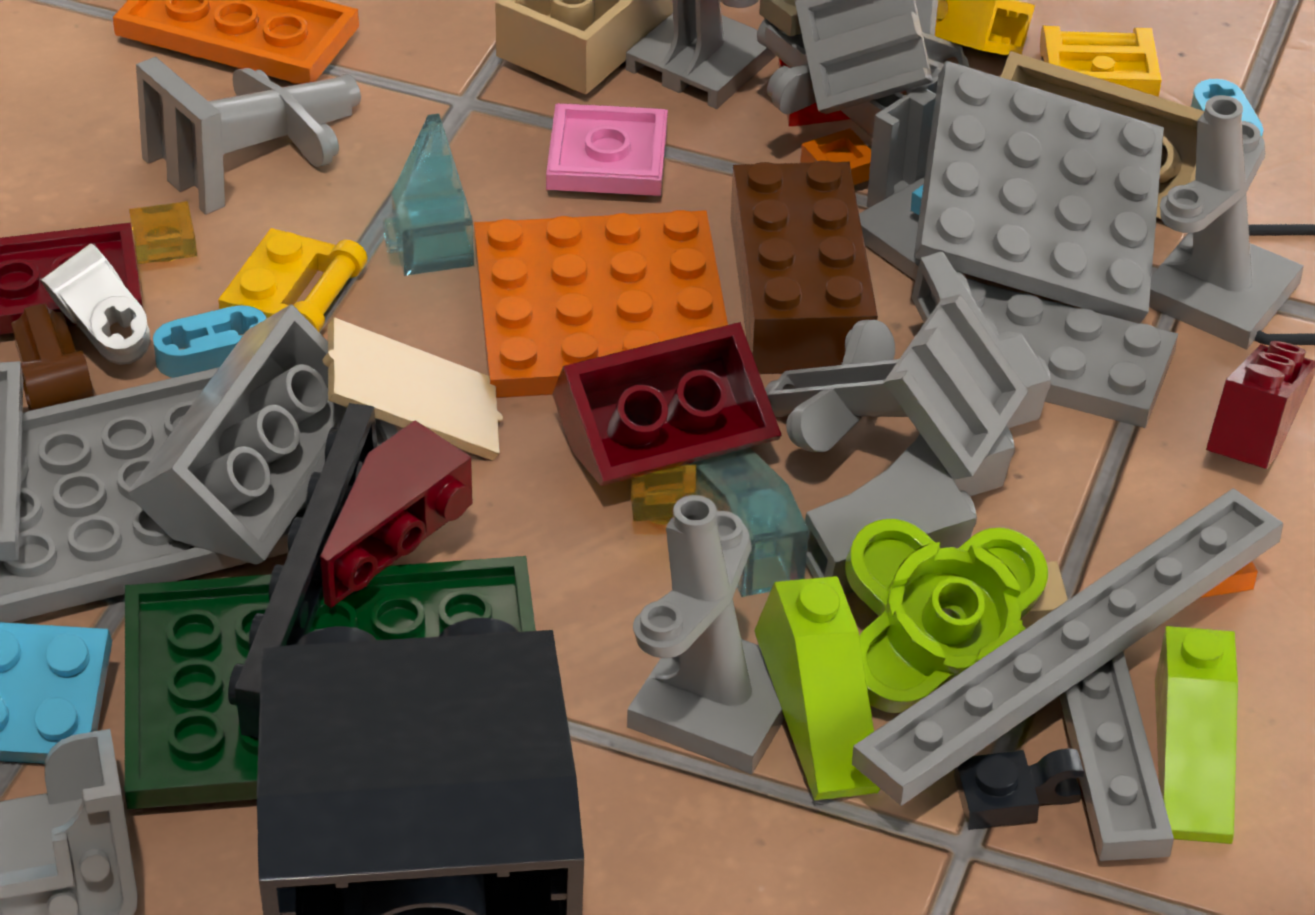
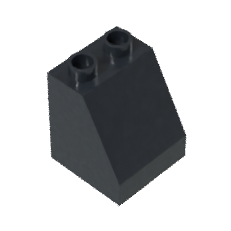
[257,618,584,915]

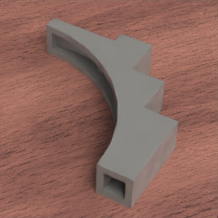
[798,251,1051,595]

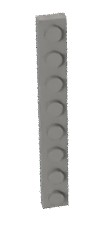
[852,488,1283,806]

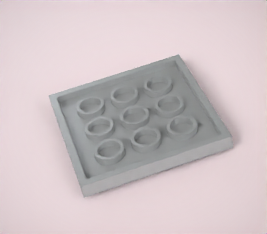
[914,61,1164,323]

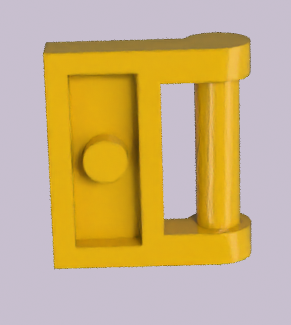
[1040,25,1162,97]
[218,228,368,332]

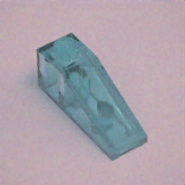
[383,113,474,276]
[686,447,808,597]

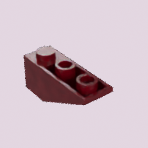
[1206,341,1315,469]
[320,420,473,608]

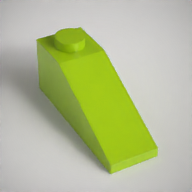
[754,576,880,801]
[1155,626,1238,844]

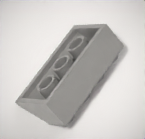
[127,304,347,565]

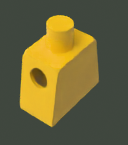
[935,0,1035,55]

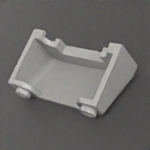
[0,729,138,915]

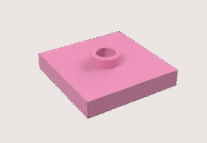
[546,103,668,196]

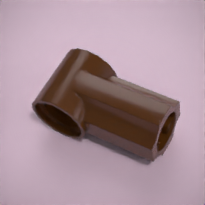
[11,304,94,411]

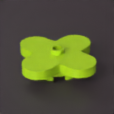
[845,519,1048,713]

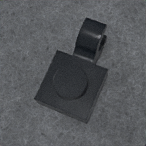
[954,749,1084,830]

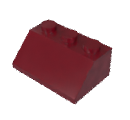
[552,322,782,486]

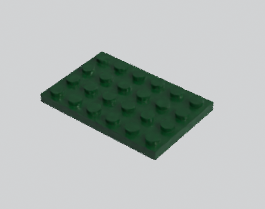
[124,556,536,809]

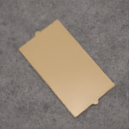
[322,317,503,461]

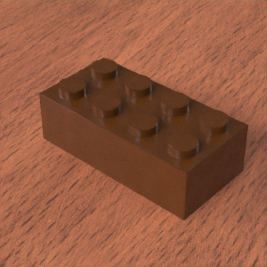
[730,161,878,374]

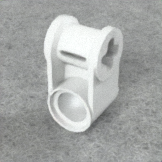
[41,243,151,365]

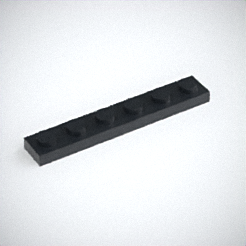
[228,403,378,738]

